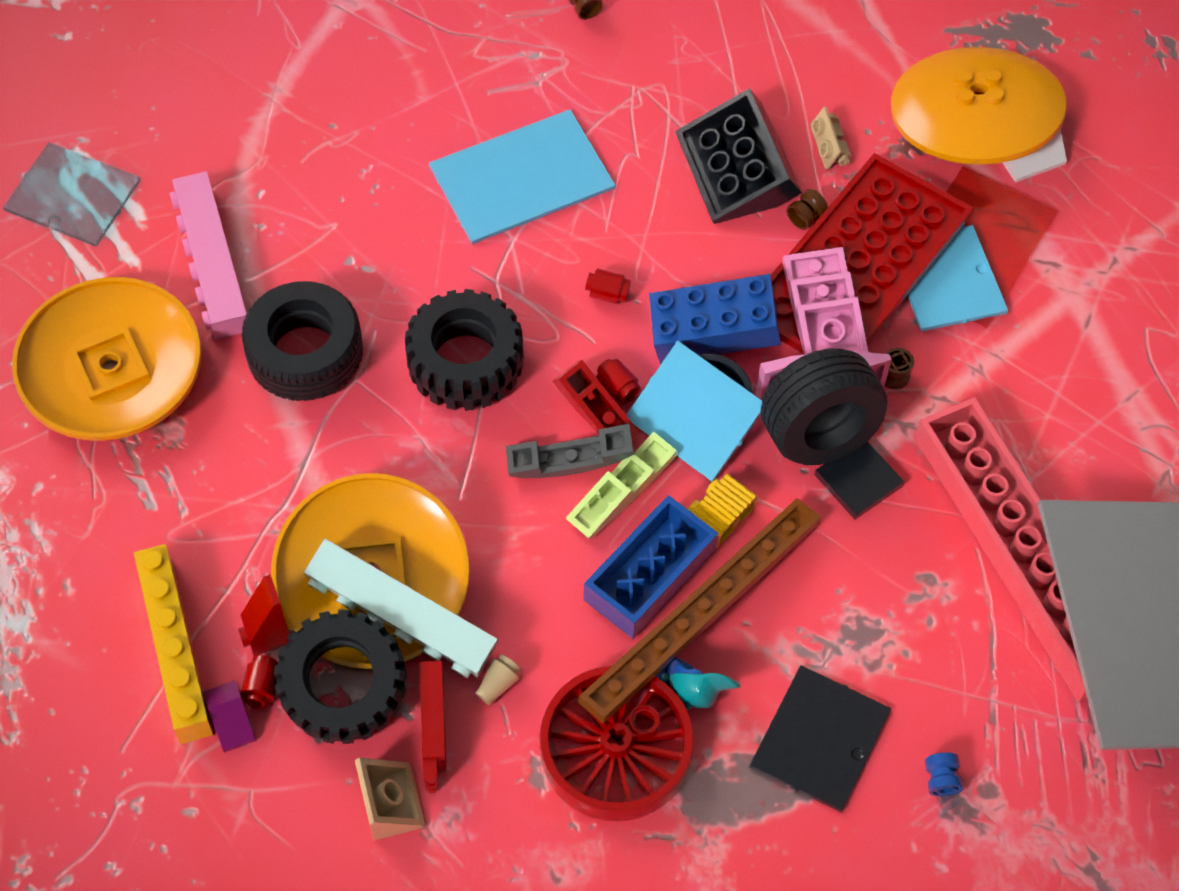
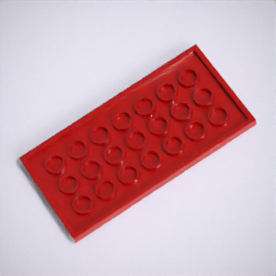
[771,153,974,354]

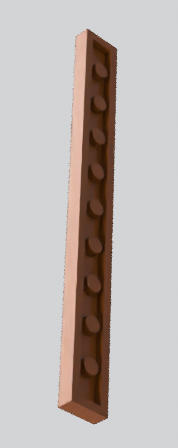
[578,498,821,724]

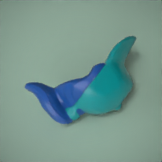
[655,657,741,710]

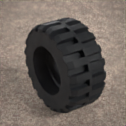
[405,289,524,411]
[274,609,407,744]

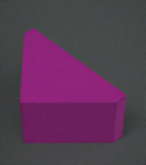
[203,680,256,753]

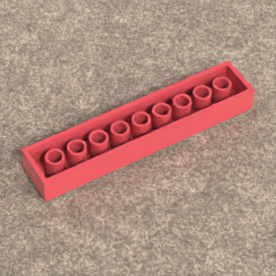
[914,397,1087,703]

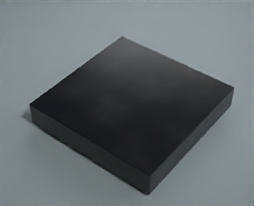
[814,442,905,520]

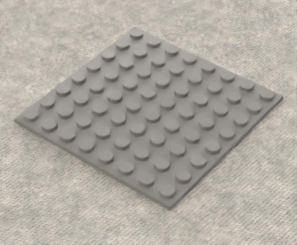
[1037,500,1179,750]

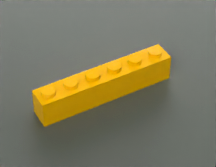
[133,544,213,745]

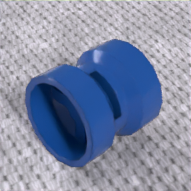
[924,753,963,797]

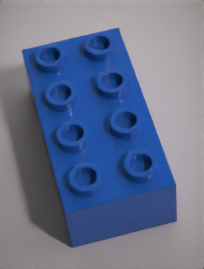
[649,274,781,364]
[583,495,719,639]

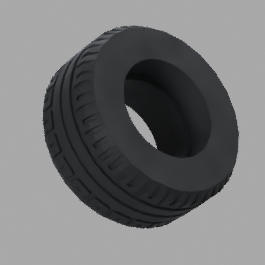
[242,281,363,401]
[760,348,888,465]

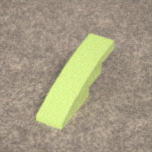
[566,431,678,539]

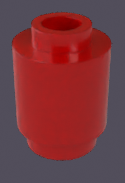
[585,268,631,304]
[596,359,641,404]
[240,655,278,708]

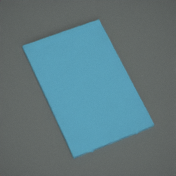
[429,109,616,244]

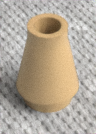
[475,654,522,706]

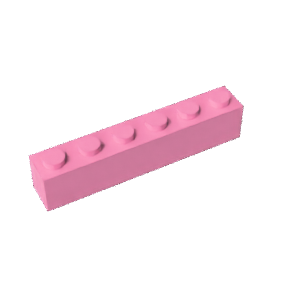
[169,171,247,340]

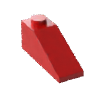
[552,359,640,439]
[238,574,289,656]

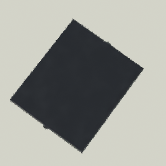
[749,665,891,813]

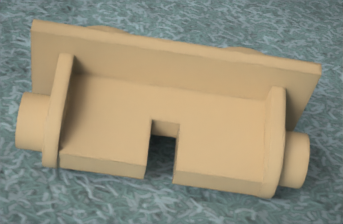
[810,106,851,170]

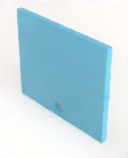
[907,225,1008,332]
[627,341,762,482]

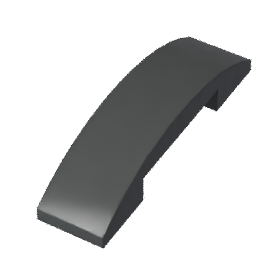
[506,424,634,478]

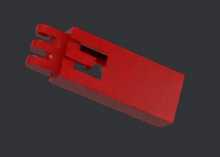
[420,661,447,793]

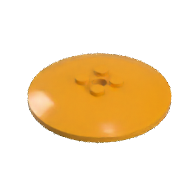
[891,47,1066,165]
[12,277,201,441]
[271,473,469,669]

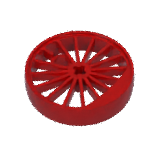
[539,666,694,821]

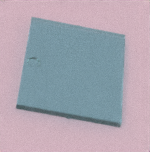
[3,142,141,247]

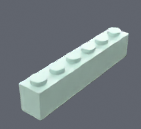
[304,539,498,678]

